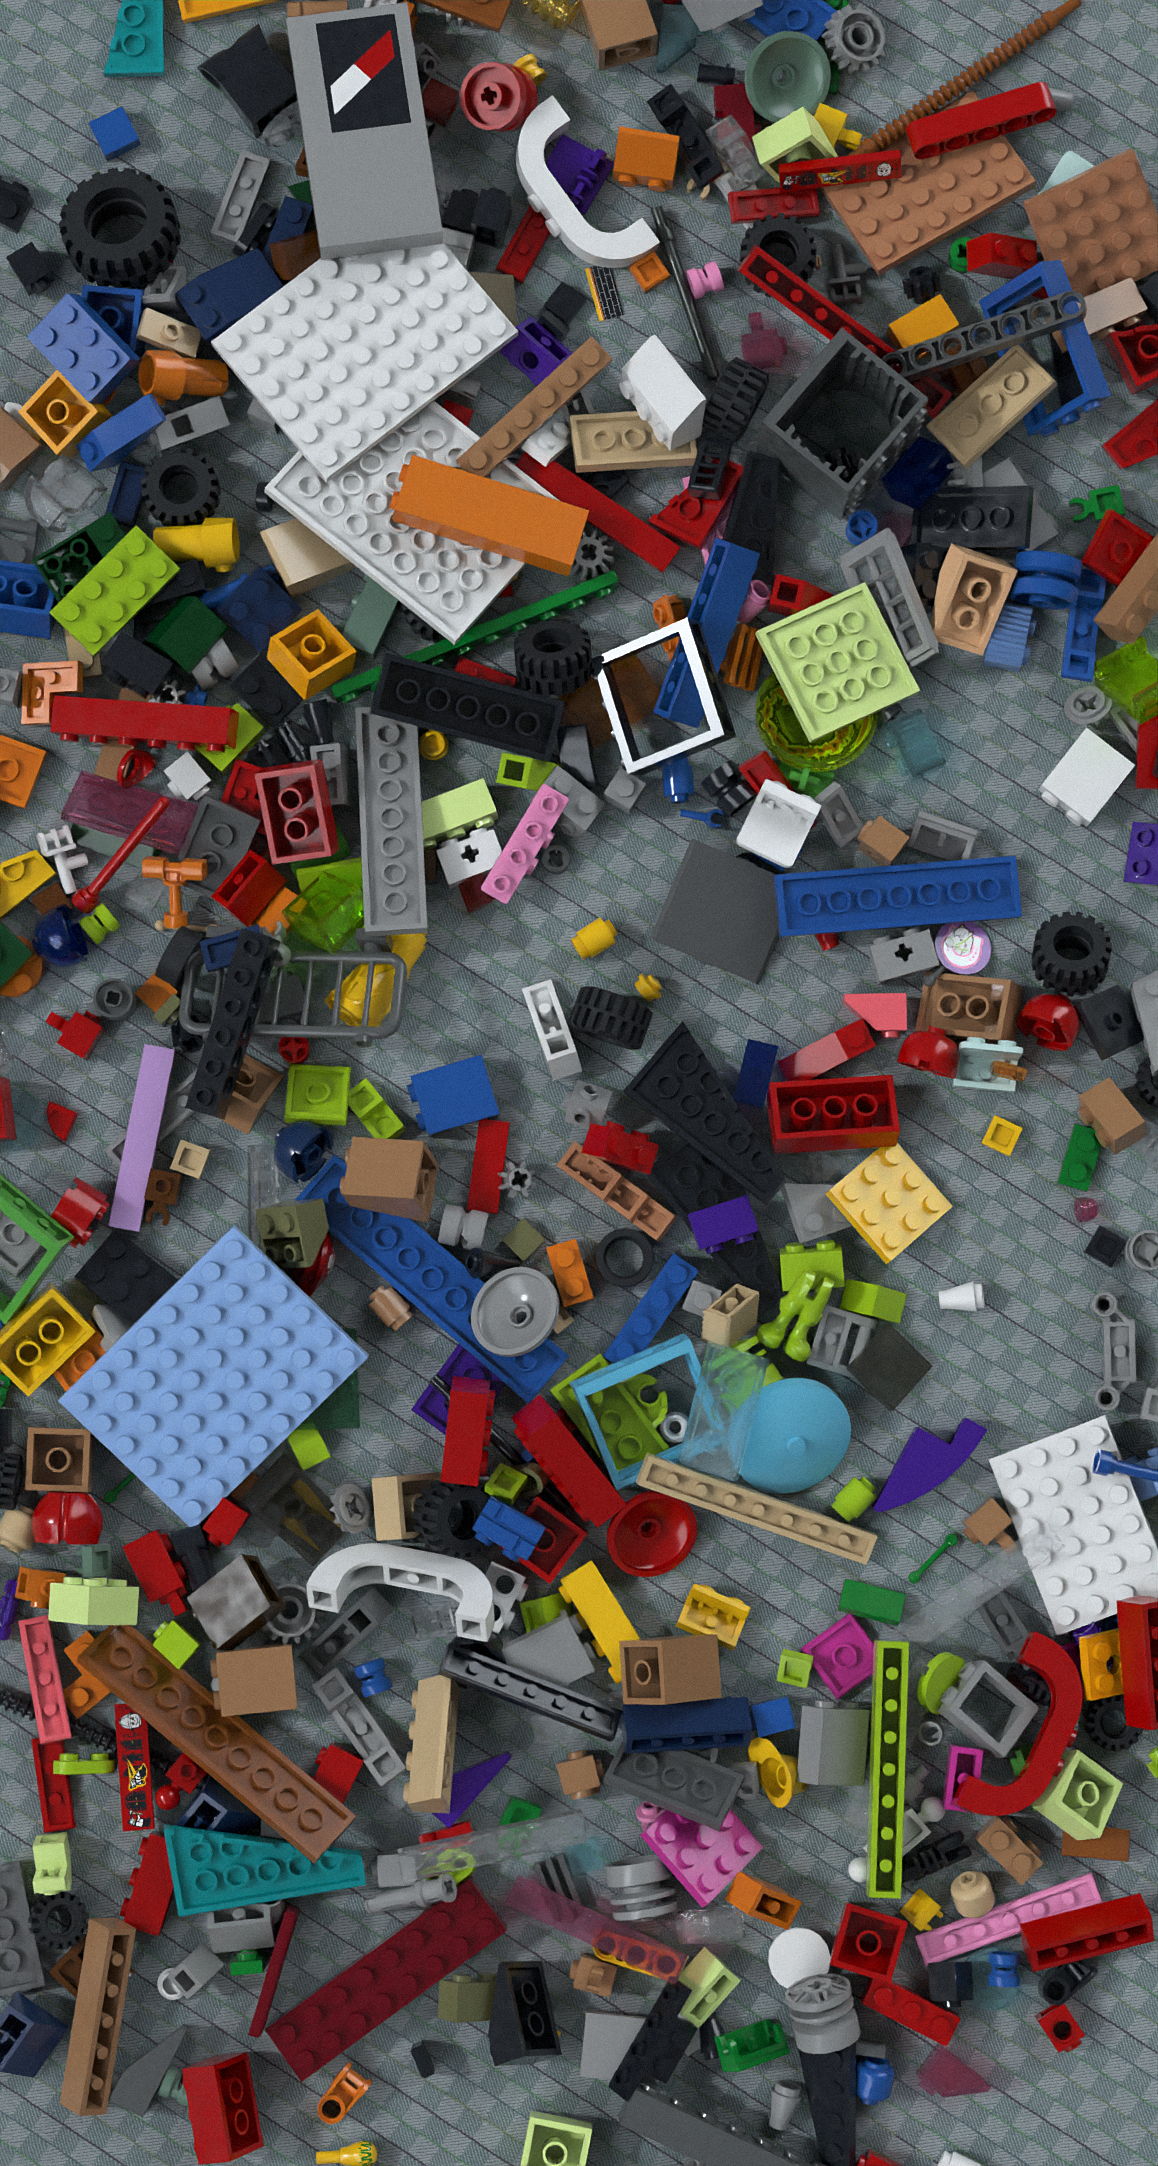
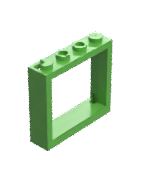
[0,1174,74,1324]

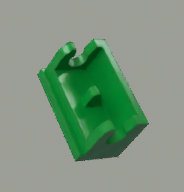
[714,2019,791,2072]

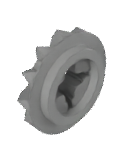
[1064,686,1114,728]
[330,1484,371,1534]

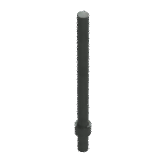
[650,206,720,380]

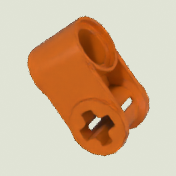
[317,2061,373,2124]

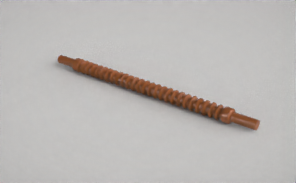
[848,0,1081,156]

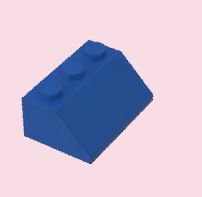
[0,560,58,639]

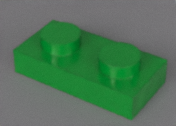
[1057,1124,1101,1192]
[230,1948,268,1976]

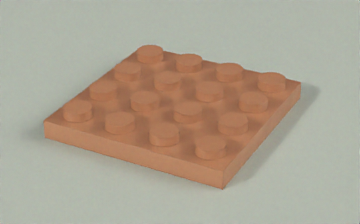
[1023,148,1158,298]

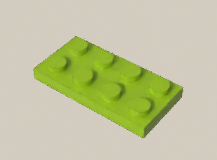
[49,525,181,657]

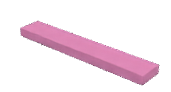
[915,1872,1103,1966]

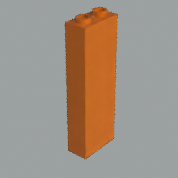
[389,455,589,577]

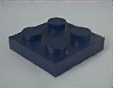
[215,565,303,653]

